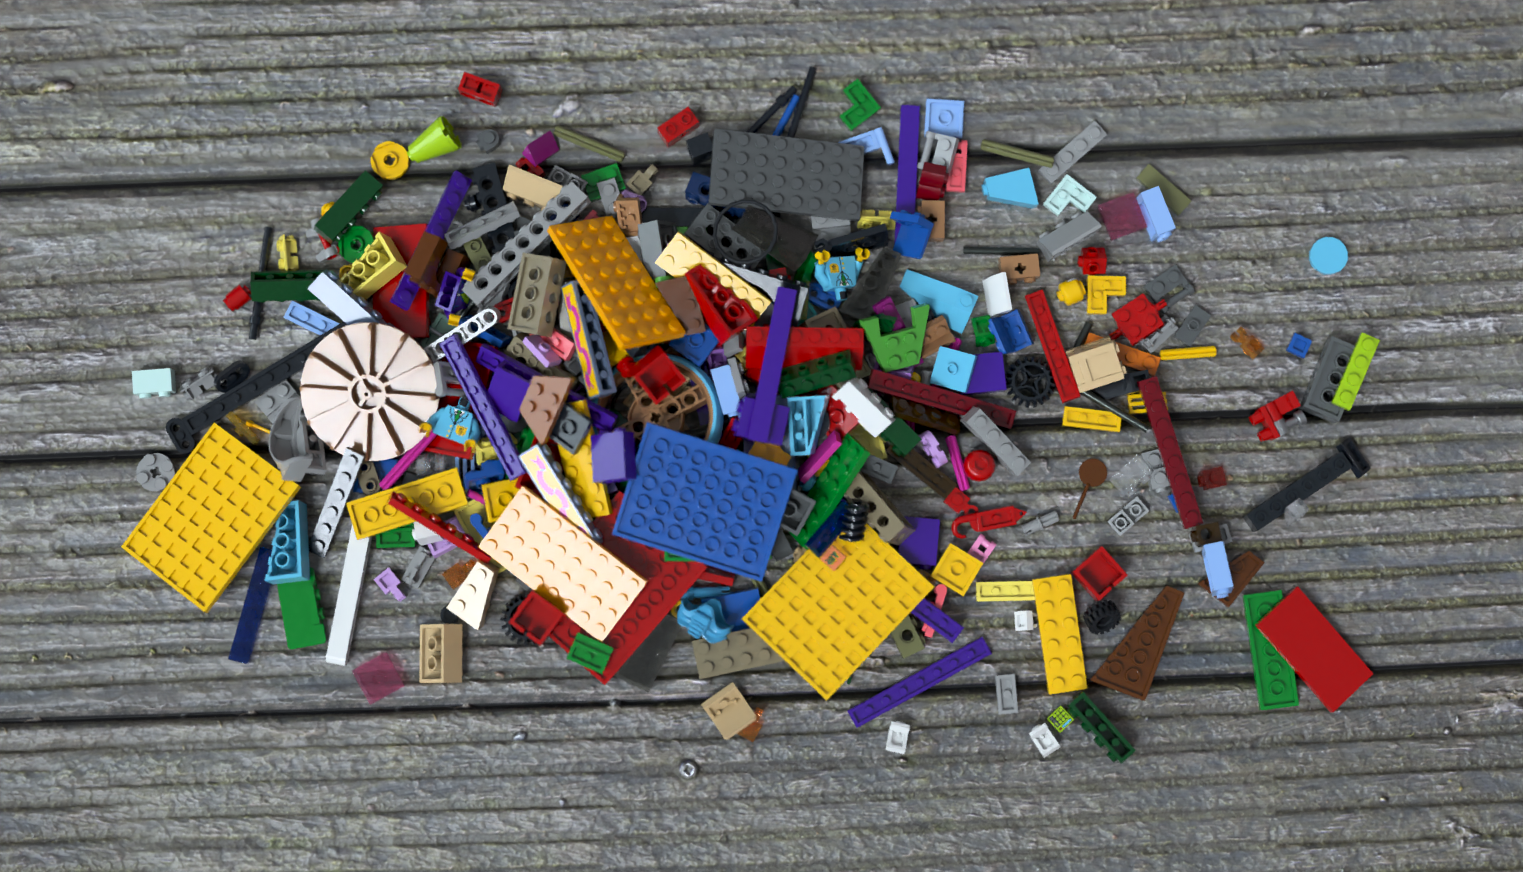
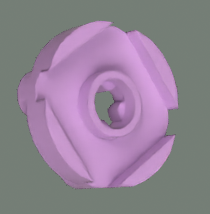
[918,430,948,468]

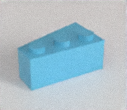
[787,395,830,456]

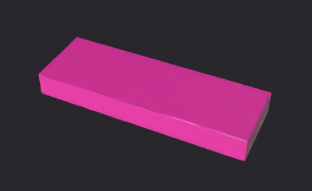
[798,430,842,483]

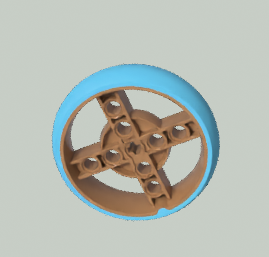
[592,353,724,444]

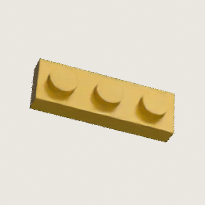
[1062,406,1121,433]

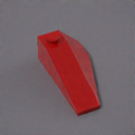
[685,264,758,345]

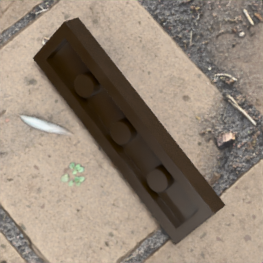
[889,396,960,435]
[886,445,957,500]

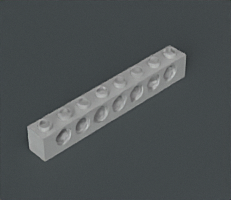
[462,182,591,310]

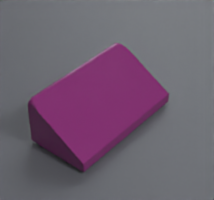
[522,130,559,167]

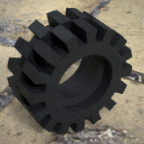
[1083,600,1121,635]

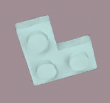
[1043,174,1097,216]

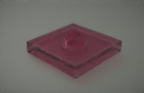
[1097,192,1147,241]
[352,652,405,705]

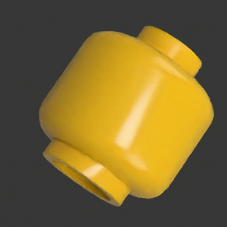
[1056,278,1086,306]

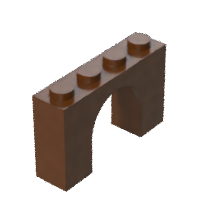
[404,231,471,299]

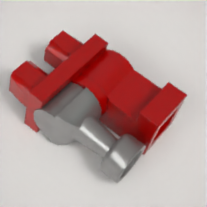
[1248,390,1307,442]

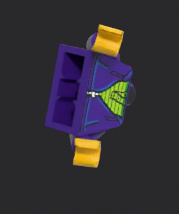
[435,267,476,327]

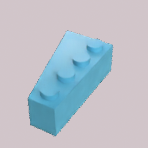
[265,500,310,584]

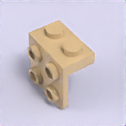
[701,682,757,740]

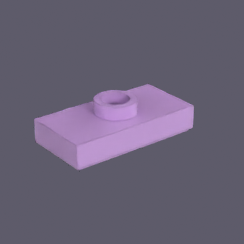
[522,335,562,368]

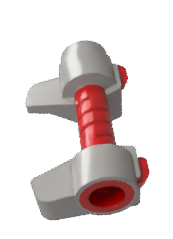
[306,218,339,263]

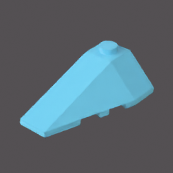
[899,270,978,334]

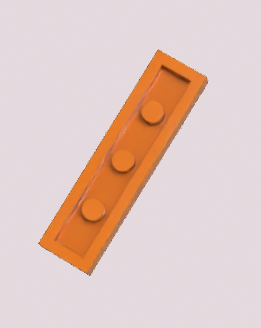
[1084,332,1161,376]

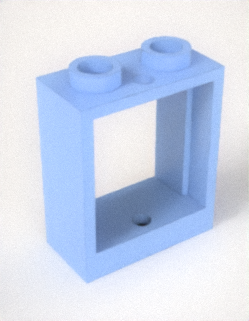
[1135,186,1176,243]
[711,365,740,417]
[1202,541,1233,599]

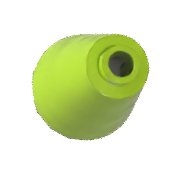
[407,116,462,163]

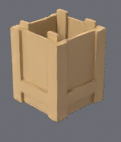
[1065,336,1127,393]

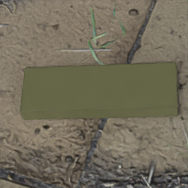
[1136,164,1191,216]

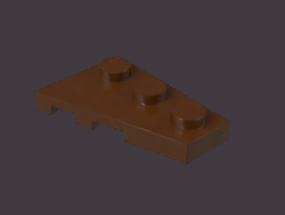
[655,276,707,336]
[1197,551,1265,608]

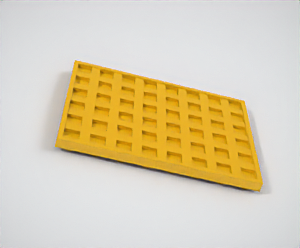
[121,423,301,613]
[742,510,934,701]

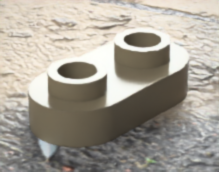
[357,461,381,496]

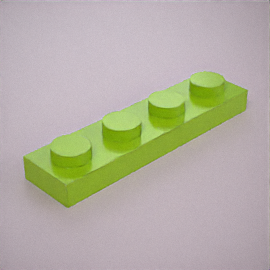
[1331,332,1380,411]

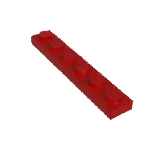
[1025,289,1081,403]
[387,491,491,564]

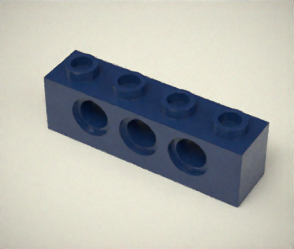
[685,172,761,223]

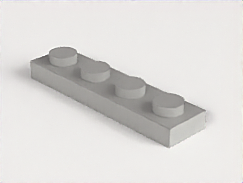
[1038,121,1107,185]
[444,201,521,250]

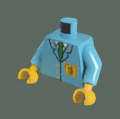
[814,247,870,301]
[419,397,481,453]

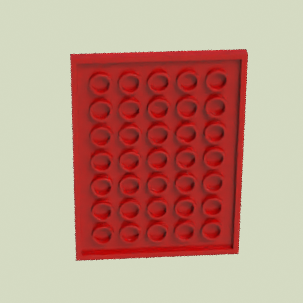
[517,491,708,685]

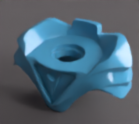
[677,598,734,644]

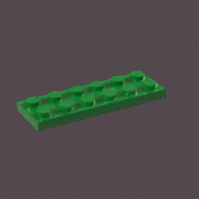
[788,433,871,549]
[1242,590,1299,711]

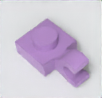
[374,567,406,602]

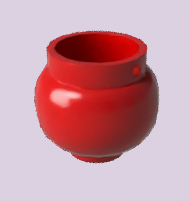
[963,449,996,482]

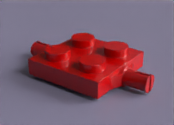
[1108,293,1168,346]

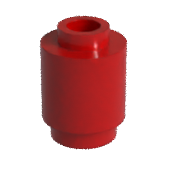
[223,284,252,312]

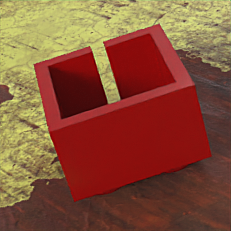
[628,346,687,405]
[1070,546,1128,601]
[509,590,565,646]

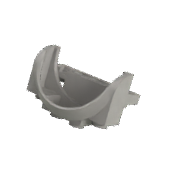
[269,397,327,482]

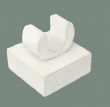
[1014,611,1037,631]

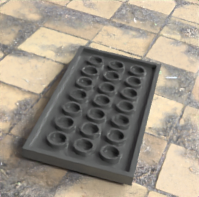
[708,129,864,221]

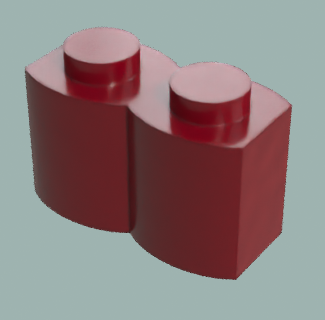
[916,162,949,201]

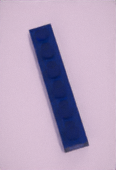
[228,547,272,664]

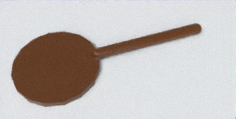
[1073,458,1107,519]

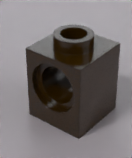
[1190,522,1222,546]

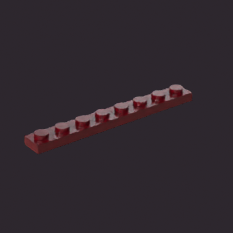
[867,369,1016,429]
[1137,376,1203,529]

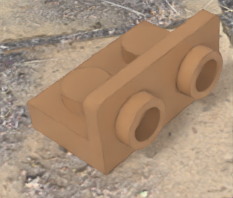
[613,194,643,236]
[921,315,956,359]

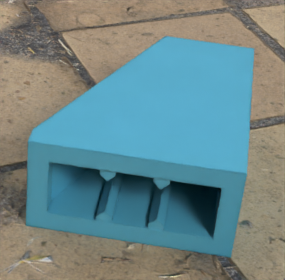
[981,168,1039,209]

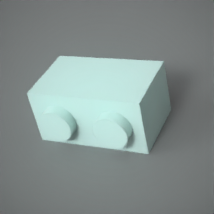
[132,368,176,399]

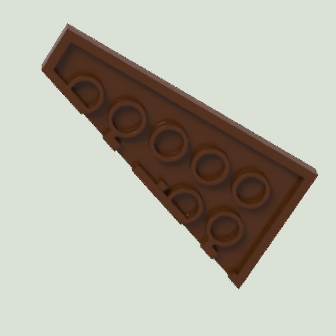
[1090,586,1184,701]

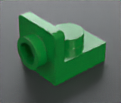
[971,315,995,347]

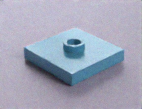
[930,346,977,393]

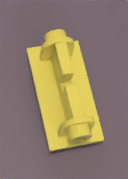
[857,209,896,230]
[276,234,299,271]

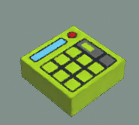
[1046,705,1074,733]

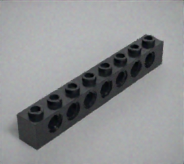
[471,162,518,299]

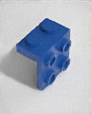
[890,210,934,259]
[988,309,1034,354]

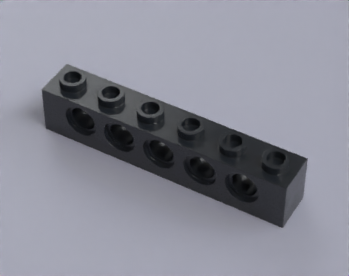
[1242,451,1352,532]

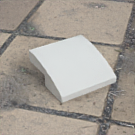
[982,272,1012,318]

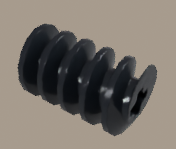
[839,499,870,542]

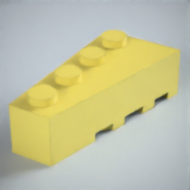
[340,232,407,300]

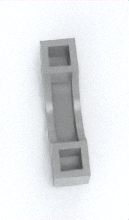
[960,407,1031,476]

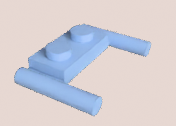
[837,127,895,165]

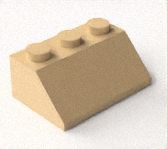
[503,165,563,211]
[419,624,463,683]

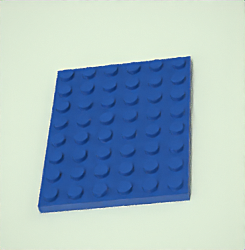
[612,422,798,582]

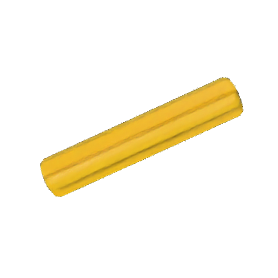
[1159,346,1217,360]

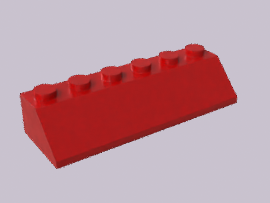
[745,326,864,371]

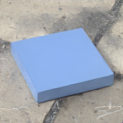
[924,99,964,139]

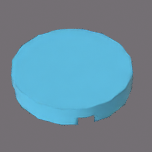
[1309,237,1348,275]

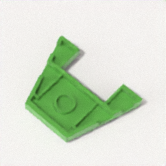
[859,303,930,373]

